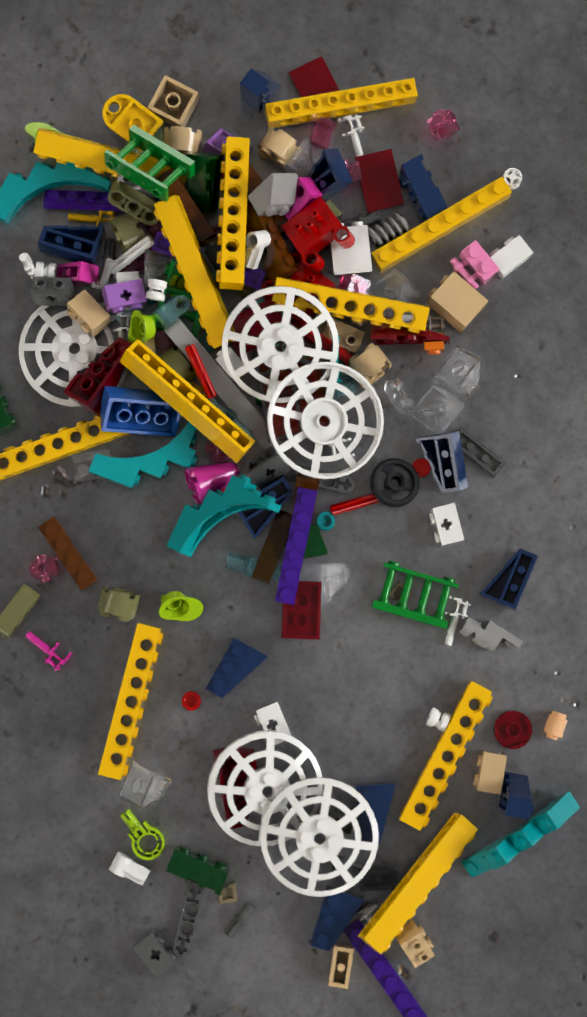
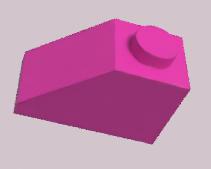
[56,261,99,286]

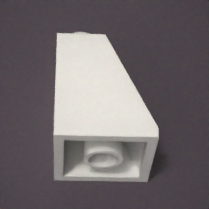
[330,221,372,275]

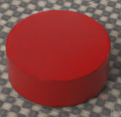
[412,458,431,478]
[182,691,201,711]

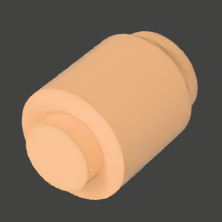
[543,711,567,740]

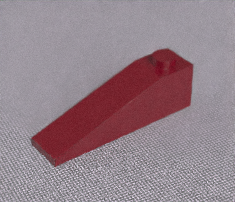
[371,316,450,345]
[63,337,132,417]
[212,747,257,829]

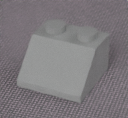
[248,173,298,216]

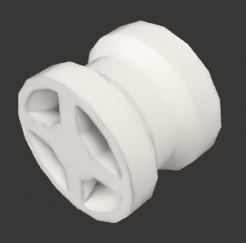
[503,168,522,190]

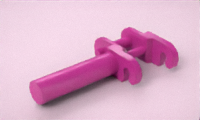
[25,631,73,671]

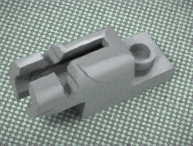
[459,617,523,651]

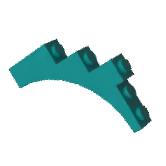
[0,161,112,225]
[88,421,197,489]
[166,474,281,557]
[461,791,580,878]

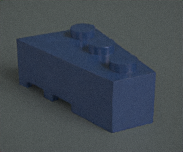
[240,68,282,114]
[479,549,538,611]
[498,771,534,820]

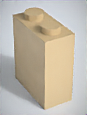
[426,272,488,333]

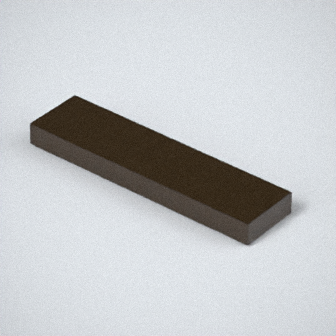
[251,510,293,585]

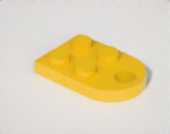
[102,94,164,152]

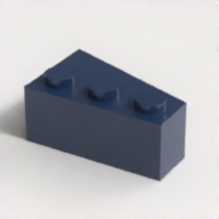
[305,148,353,202]
[398,154,448,221]
[38,225,106,265]
[416,431,469,493]
[237,475,294,539]
[205,638,268,698]
[356,782,396,844]
[310,885,365,951]

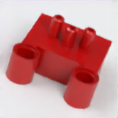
[281,196,355,272]
[261,252,335,326]

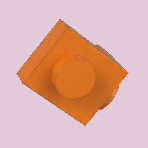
[424,333,445,355]

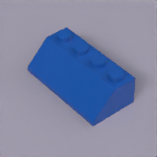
[101,386,181,437]

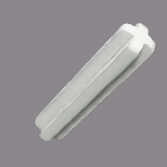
[110,235,154,275]

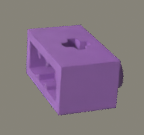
[102,279,147,314]

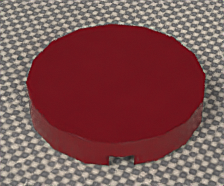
[493,710,532,749]

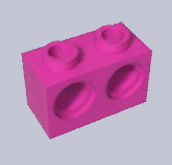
[285,177,323,221]

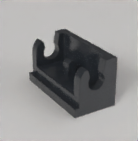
[200,238,235,276]
[359,869,399,891]

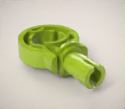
[120,808,165,860]

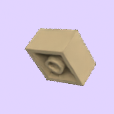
[147,75,200,127]

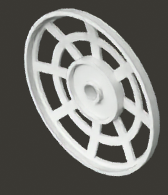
[222,286,339,403]
[19,294,129,407]
[267,362,384,479]
[207,730,323,846]
[260,777,379,897]

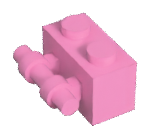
[450,240,500,290]

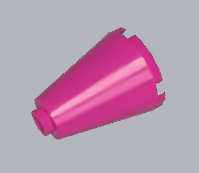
[184,461,240,505]

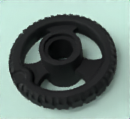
[370,458,420,507]

